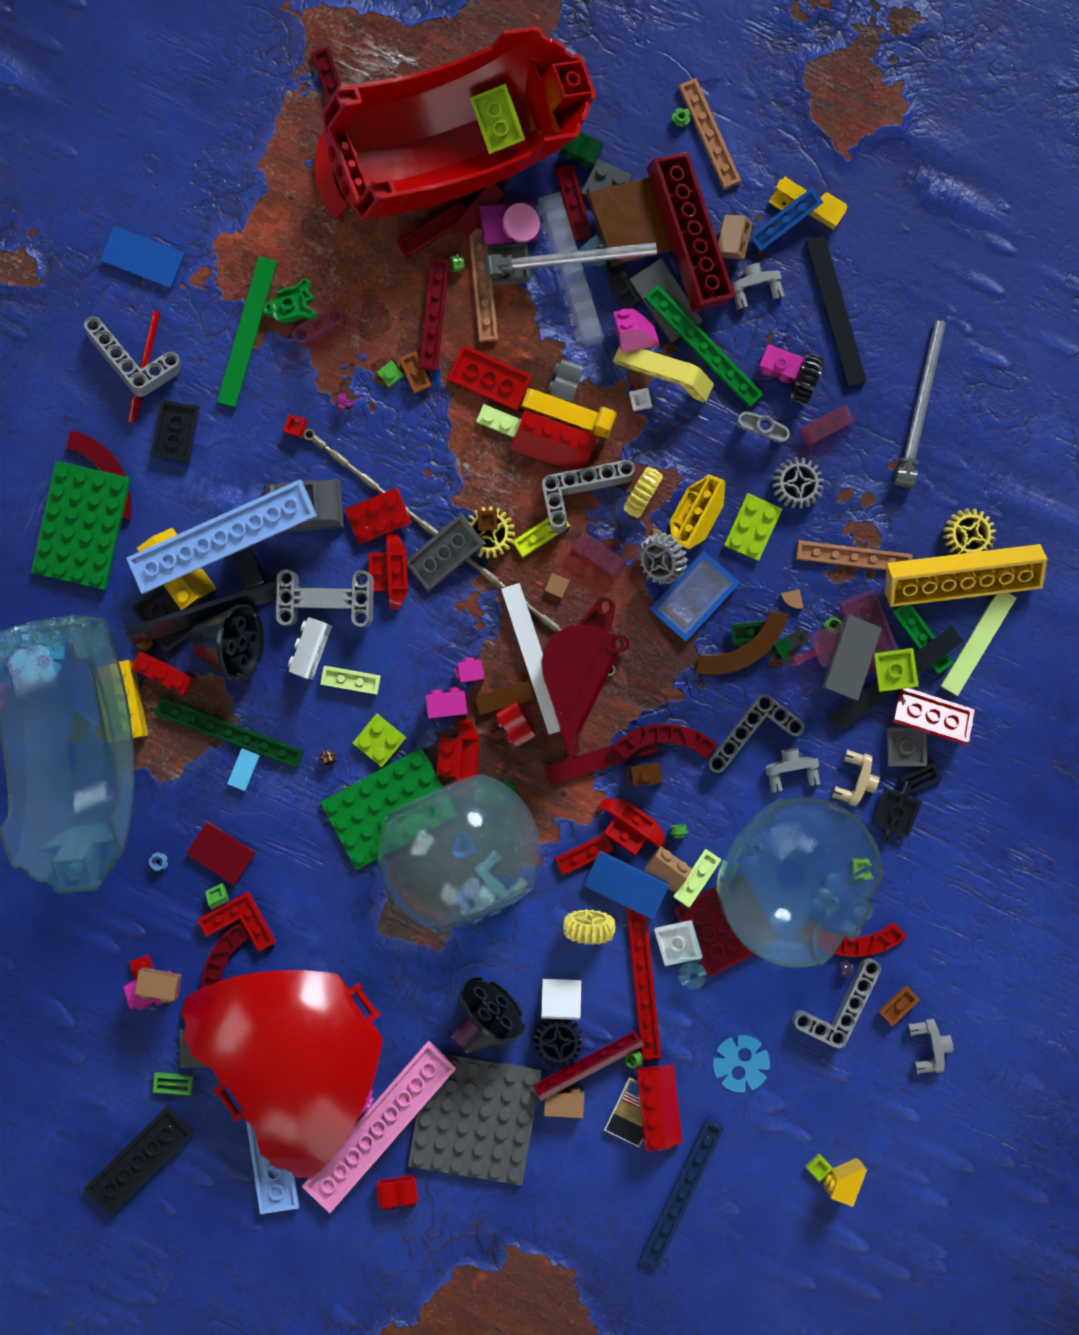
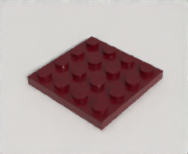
[673,873,777,977]

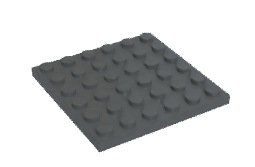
[408,1052,542,1186]

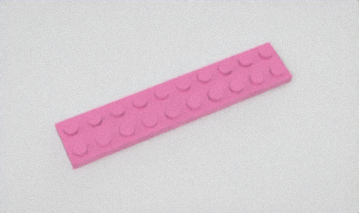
[302,1041,457,1213]

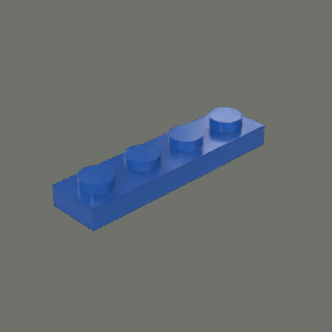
[750,187,823,251]

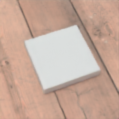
[654,920,702,966]
[541,979,581,1020]

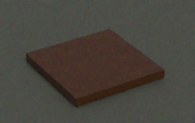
[586,177,673,267]

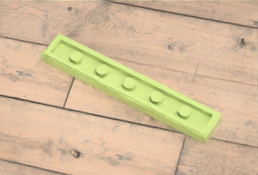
[940,593,1016,696]

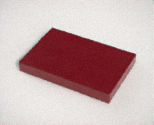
[186,821,256,885]

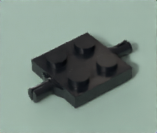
[871,780,922,844]

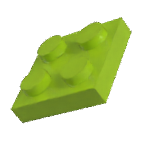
[874,648,919,692]
[353,713,407,767]

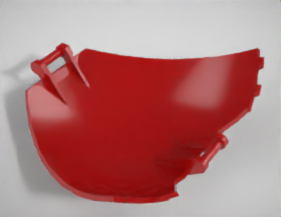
[182,970,383,1178]

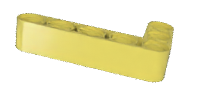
[613,345,714,402]

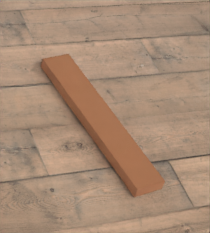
[678,78,741,191]
[469,228,498,343]
[796,540,913,571]

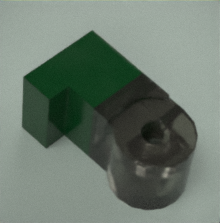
[772,630,809,662]

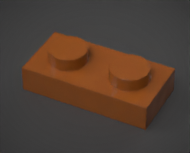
[399,351,432,394]
[878,985,920,1026]

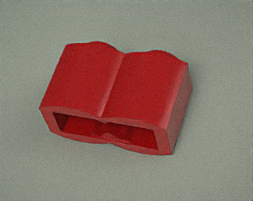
[495,701,536,747]
[376,1175,419,1210]

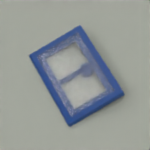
[649,550,740,642]

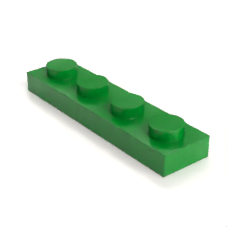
[892,605,954,674]

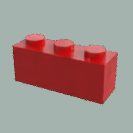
[131,651,196,695]

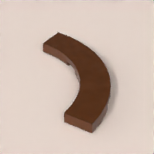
[696,610,789,675]

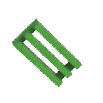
[153,1072,194,1096]

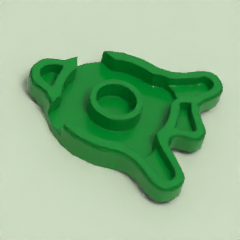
[263,278,317,323]

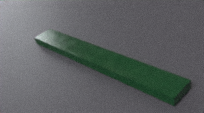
[154,696,305,768]

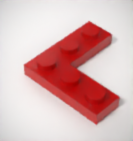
[197,891,277,952]

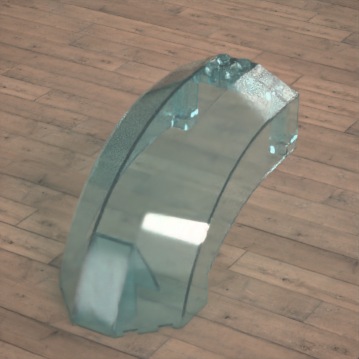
[0,615,134,894]

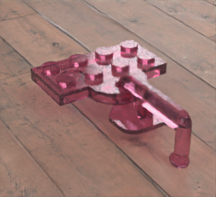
[786,589,898,674]

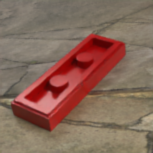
[554,834,614,876]

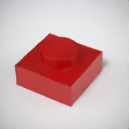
[282,414,309,439]
[129,955,154,980]

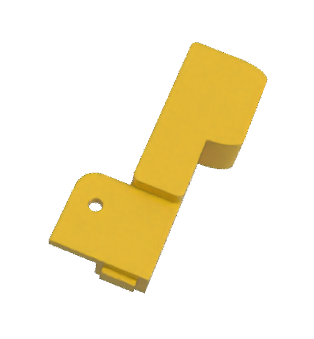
[768,176,847,230]

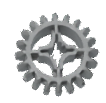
[772,457,824,509]
[637,533,688,584]

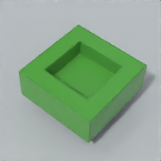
[377,360,404,388]
[205,883,229,909]

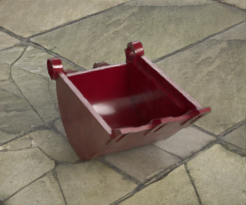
[541,597,630,758]

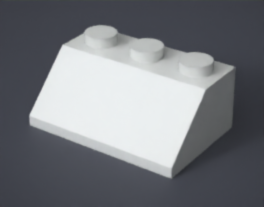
[288,617,332,680]

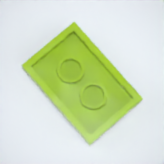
[470,84,526,155]
[723,493,782,561]

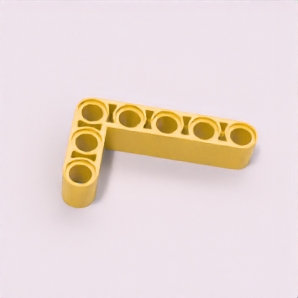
[521,388,617,439]

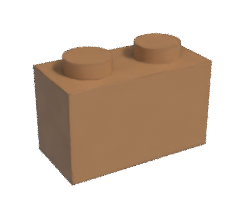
[717,215,753,259]
[644,846,692,893]
[135,968,182,1003]
[544,1087,584,1118]

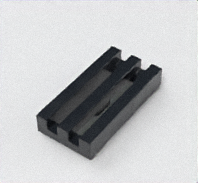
[899,762,943,794]

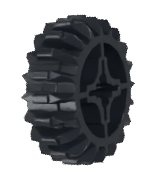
[789,353,824,406]
[532,1019,585,1068]

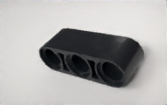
[232,546,266,590]

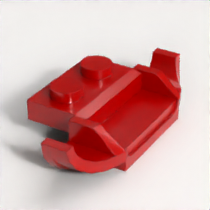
[368,534,408,610]
[437,719,480,797]
[597,799,665,856]

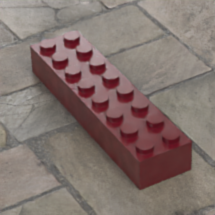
[646,152,735,312]

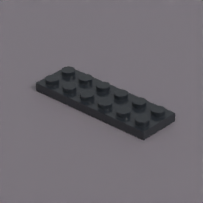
[83,1105,195,1216]

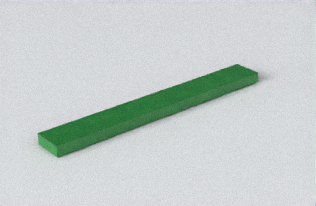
[217,256,278,408]
[643,284,764,408]

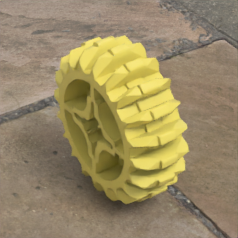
[624,467,663,518]
[469,506,515,559]
[943,508,996,555]
[563,909,615,945]

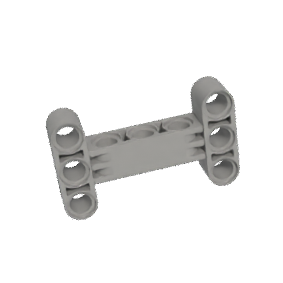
[276,570,374,627]

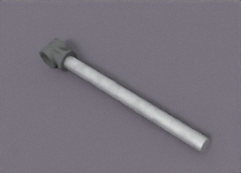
[485,243,657,278]
[893,321,946,489]

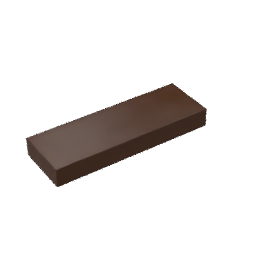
[475,681,535,715]

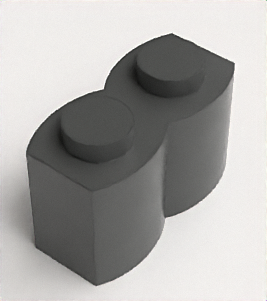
[548,359,584,403]

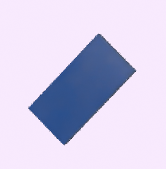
[100,225,186,289]
[584,851,670,920]

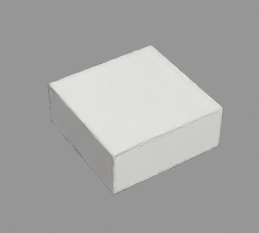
[629,388,652,412]

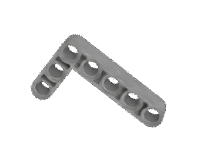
[84,317,181,397]
[542,460,635,533]
[792,958,881,1048]

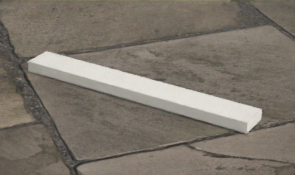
[501,583,560,735]

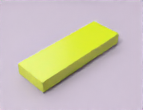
[513,518,570,558]

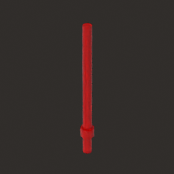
[128,311,160,423]

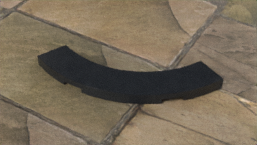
[606,260,640,309]

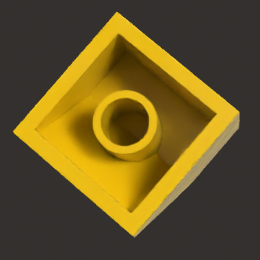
[823,1158,867,1207]

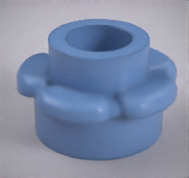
[149,852,168,871]

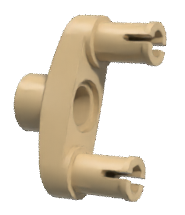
[832,749,880,807]

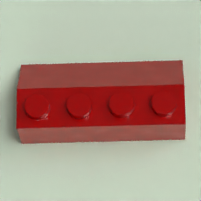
[510,410,597,471]
[635,1064,682,1151]

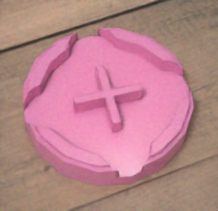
[502,203,540,243]

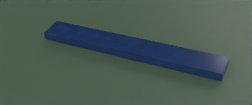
[640,1118,724,1269]

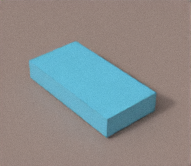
[227,748,260,791]

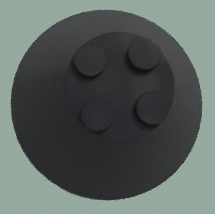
[191,604,264,682]
[448,976,525,1054]

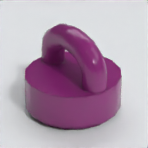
[337,393,355,412]

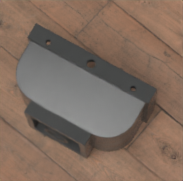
[263,479,344,533]

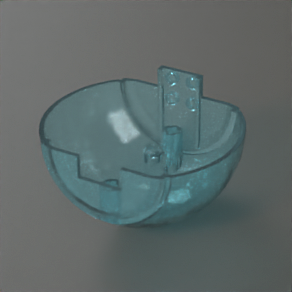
[377,774,541,933]
[717,797,884,967]

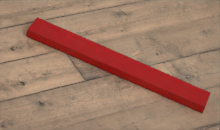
[626,907,662,1060]

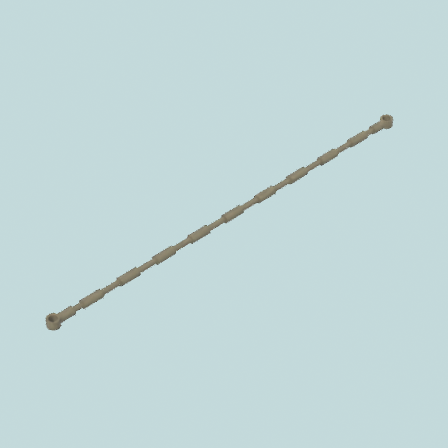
[304,429,615,676]

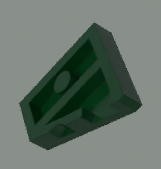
[731,620,772,657]

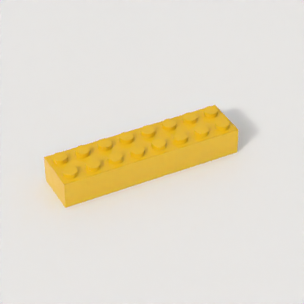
[885,544,1047,607]

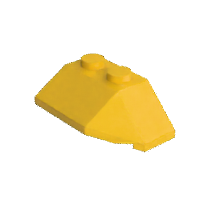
[669,474,725,549]

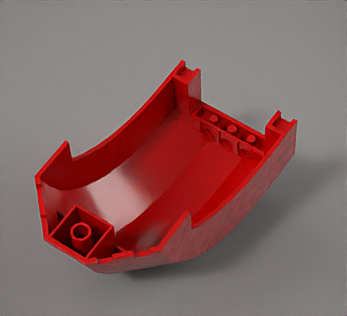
[322,26,596,221]

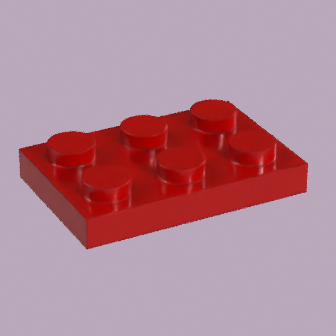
[344,487,412,545]

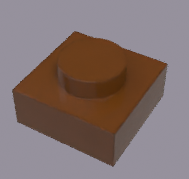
[477,510,498,531]

